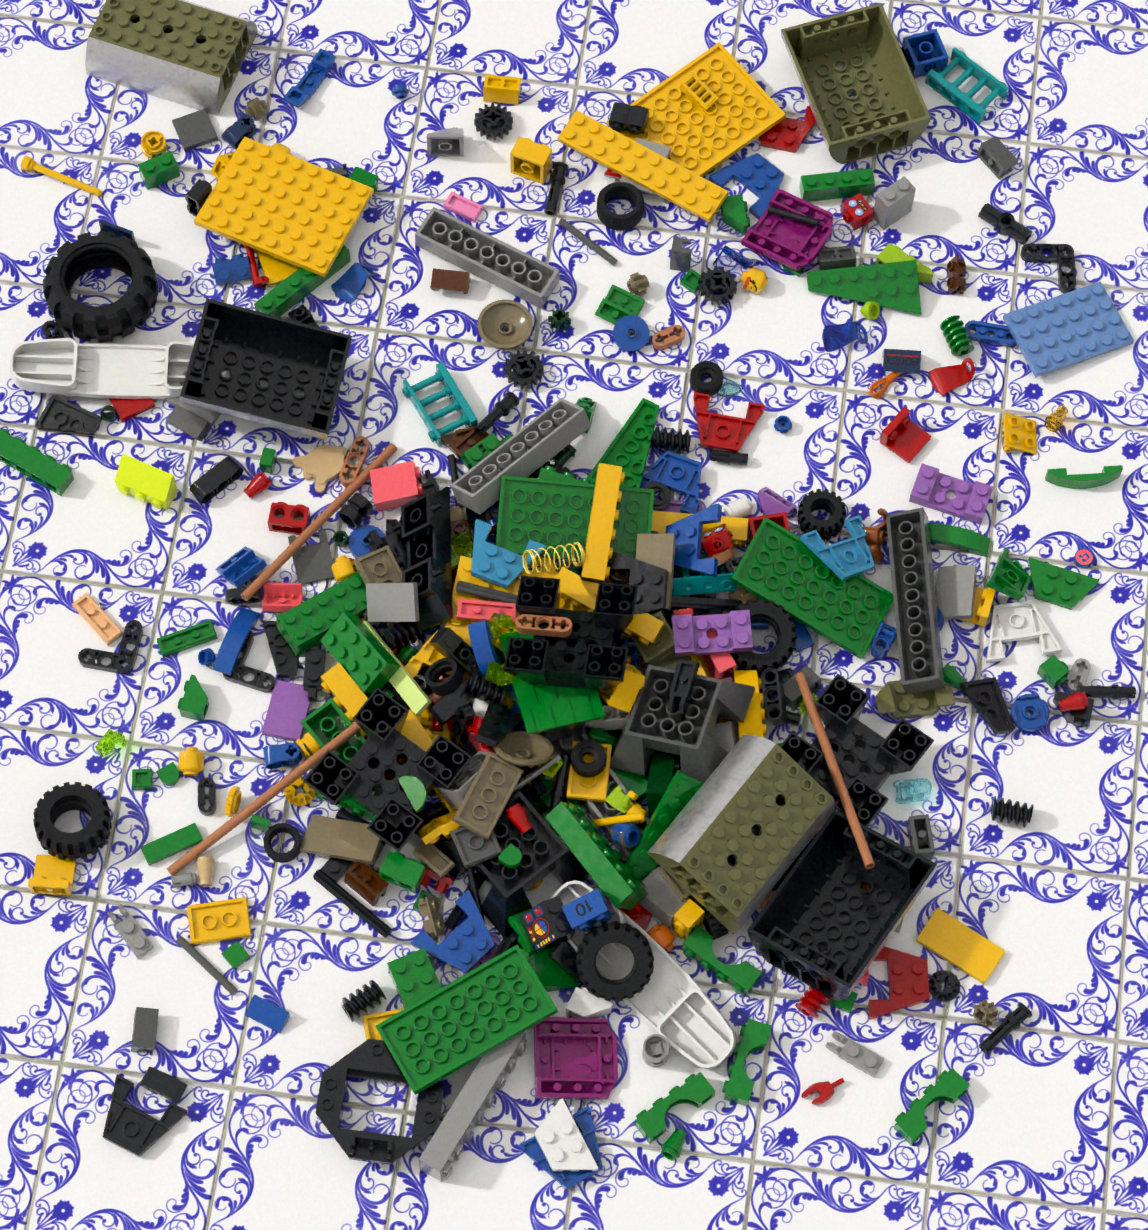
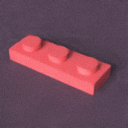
[457,598,516,624]

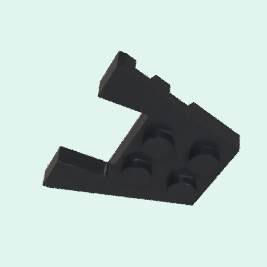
[611,552,668,614]
[103,1074,187,1157]

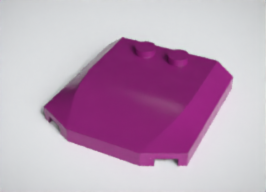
[741,188,833,271]
[534,1017,618,1100]

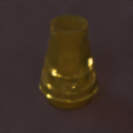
[1045,405,1068,432]

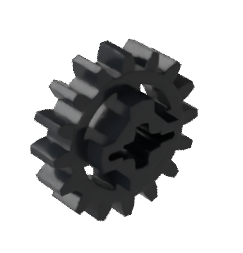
[474,103,513,140]
[697,266,738,305]
[504,350,544,389]

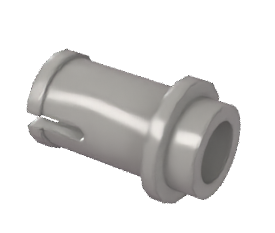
[171,871,197,888]

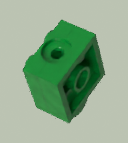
[461,433,513,470]

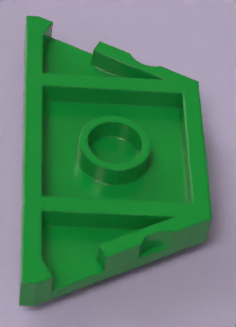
[986,547,1032,600]
[1027,557,1099,610]

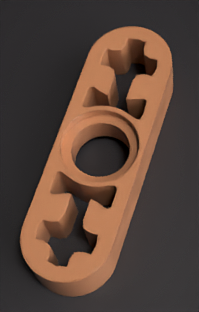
[339,436,370,487]
[515,614,573,637]

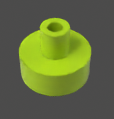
[860,301,880,320]

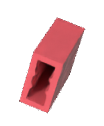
[370,461,424,511]

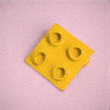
[1002,412,1037,455]

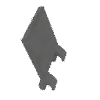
[288,529,334,585]

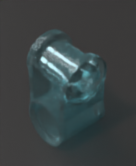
[893,778,932,804]

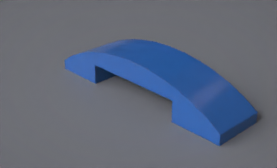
[283,48,336,108]
[213,607,260,676]
[468,620,513,692]

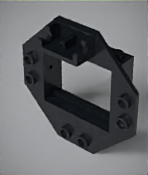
[315,1039,444,1165]

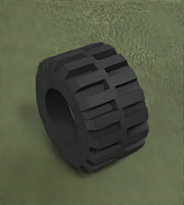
[797,489,846,540]

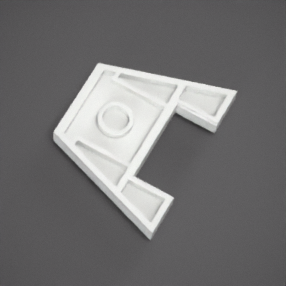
[986,600,1062,663]

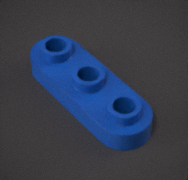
[964,320,1016,346]

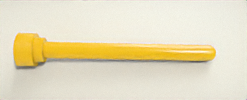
[21,156,102,196]
[592,813,645,827]

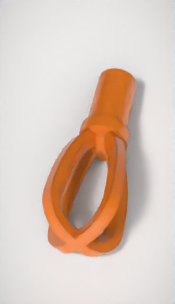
[869,372,900,399]

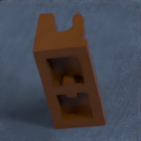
[430,268,470,294]
[344,862,389,907]

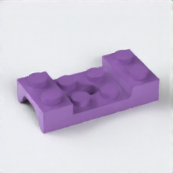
[909,463,994,525]
[671,610,753,657]

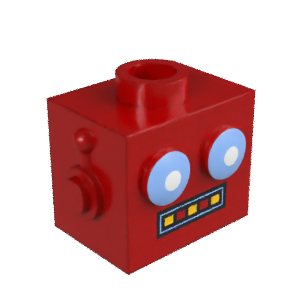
[841,193,874,231]
[701,523,733,557]

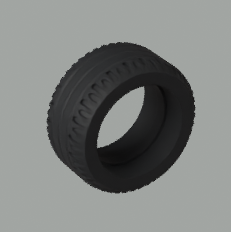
[597,181,644,231]

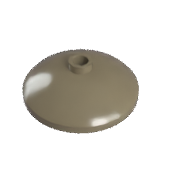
[478,300,533,350]
[494,730,554,767]

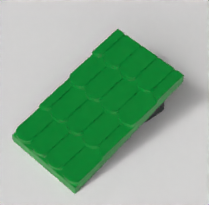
[498,632,605,742]

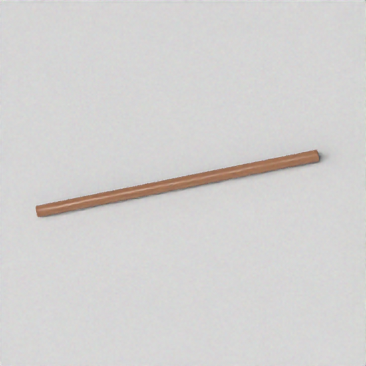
[241,443,397,601]
[795,672,875,869]
[167,722,361,875]

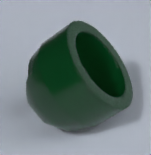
[100,405,116,421]
[333,531,349,547]

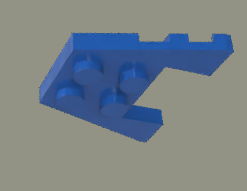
[709,153,784,219]
[640,450,702,514]
[666,503,722,577]
[411,890,496,974]
[519,1106,603,1190]

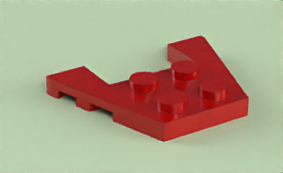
[759,106,816,153]
[693,392,765,453]
[868,946,930,1020]

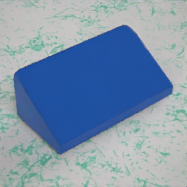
[245,994,290,1033]

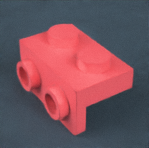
[262,582,303,612]

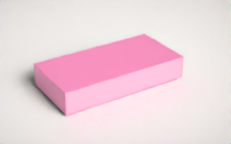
[443,191,483,223]

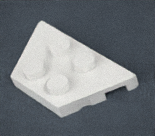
[534,1098,598,1171]

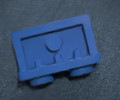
[211,253,252,285]

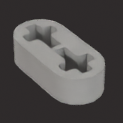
[1067,658,1091,694]

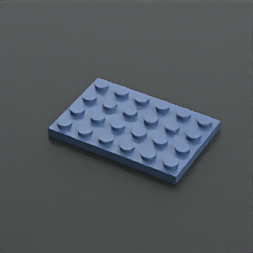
[1003,281,1134,378]

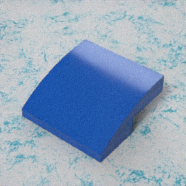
[216,546,268,588]

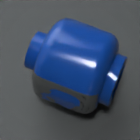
[611,822,641,849]

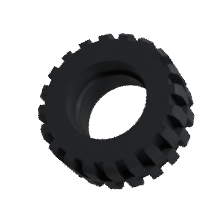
[730,599,797,675]
[33,782,112,861]
[576,921,654,1002]

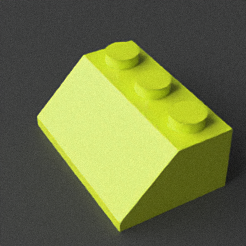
[115,454,178,510]

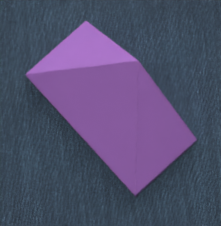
[758,487,797,515]

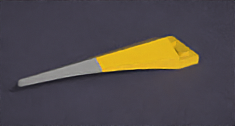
[418,754,562,845]

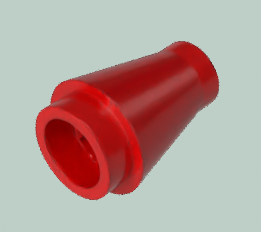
[243,472,272,499]
[1058,691,1089,712]
[506,803,532,834]

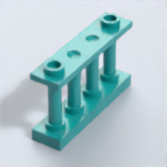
[925,47,1009,124]
[402,362,478,447]
[672,552,737,596]

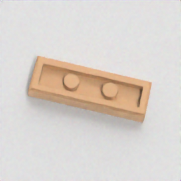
[72,593,123,646]

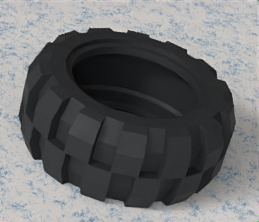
[43,231,158,343]

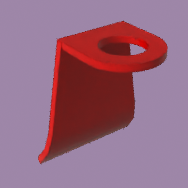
[929,357,975,396]

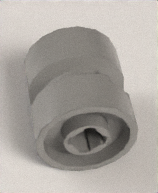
[642,1034,669,1067]

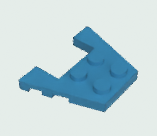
[800,515,875,581]
[471,519,546,589]

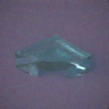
[718,378,743,397]

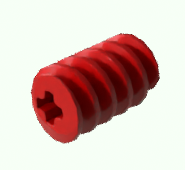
[795,986,832,1018]

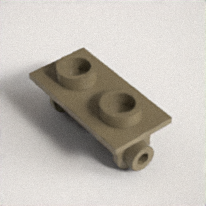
[418,895,445,938]

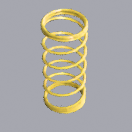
[522,542,585,575]

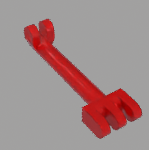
[241,244,269,288]

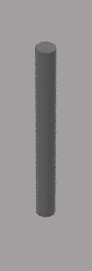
[558,218,618,266]
[176,936,238,995]

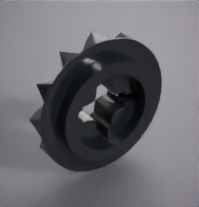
[643,481,671,511]
[929,969,960,1002]

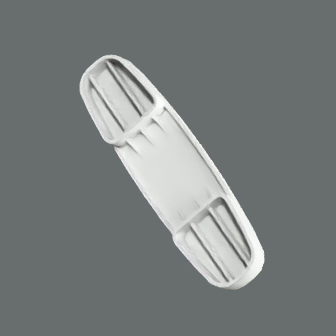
[9,338,232,399]
[551,880,737,1068]

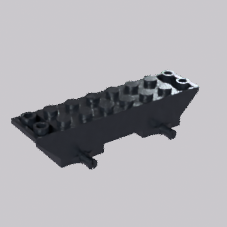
[391,487,453,632]

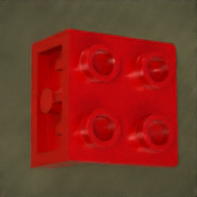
[880,407,931,463]

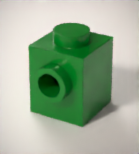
[1037,655,1069,690]

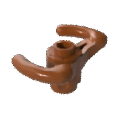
[862,508,888,565]

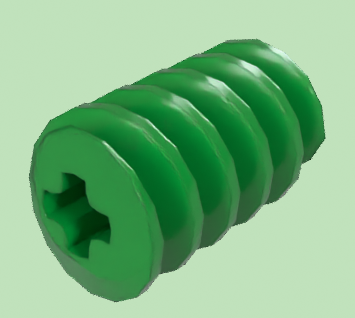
[940,315,975,356]

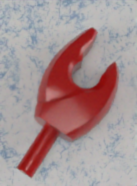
[801,1078,845,1105]

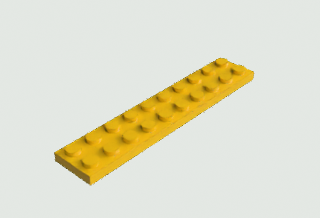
[557,110,728,222]

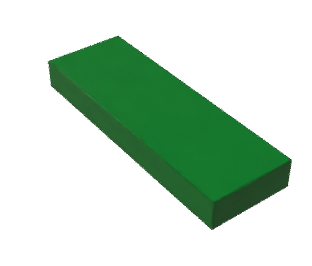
[156,620,218,658]
[140,823,203,866]

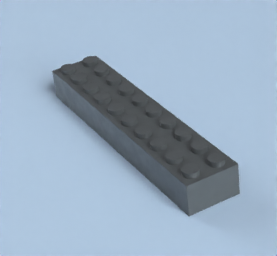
[886,507,945,694]

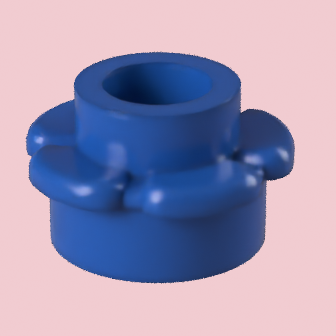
[392,84,409,99]
[774,415,792,433]
[198,648,216,667]

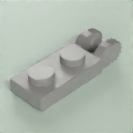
[107,904,154,959]
[825,1031,884,1077]

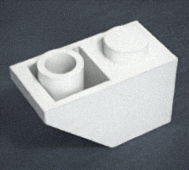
[566,987,613,1018]

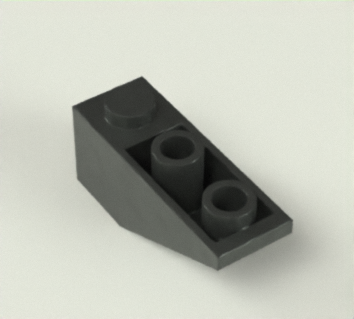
[429,627,482,678]

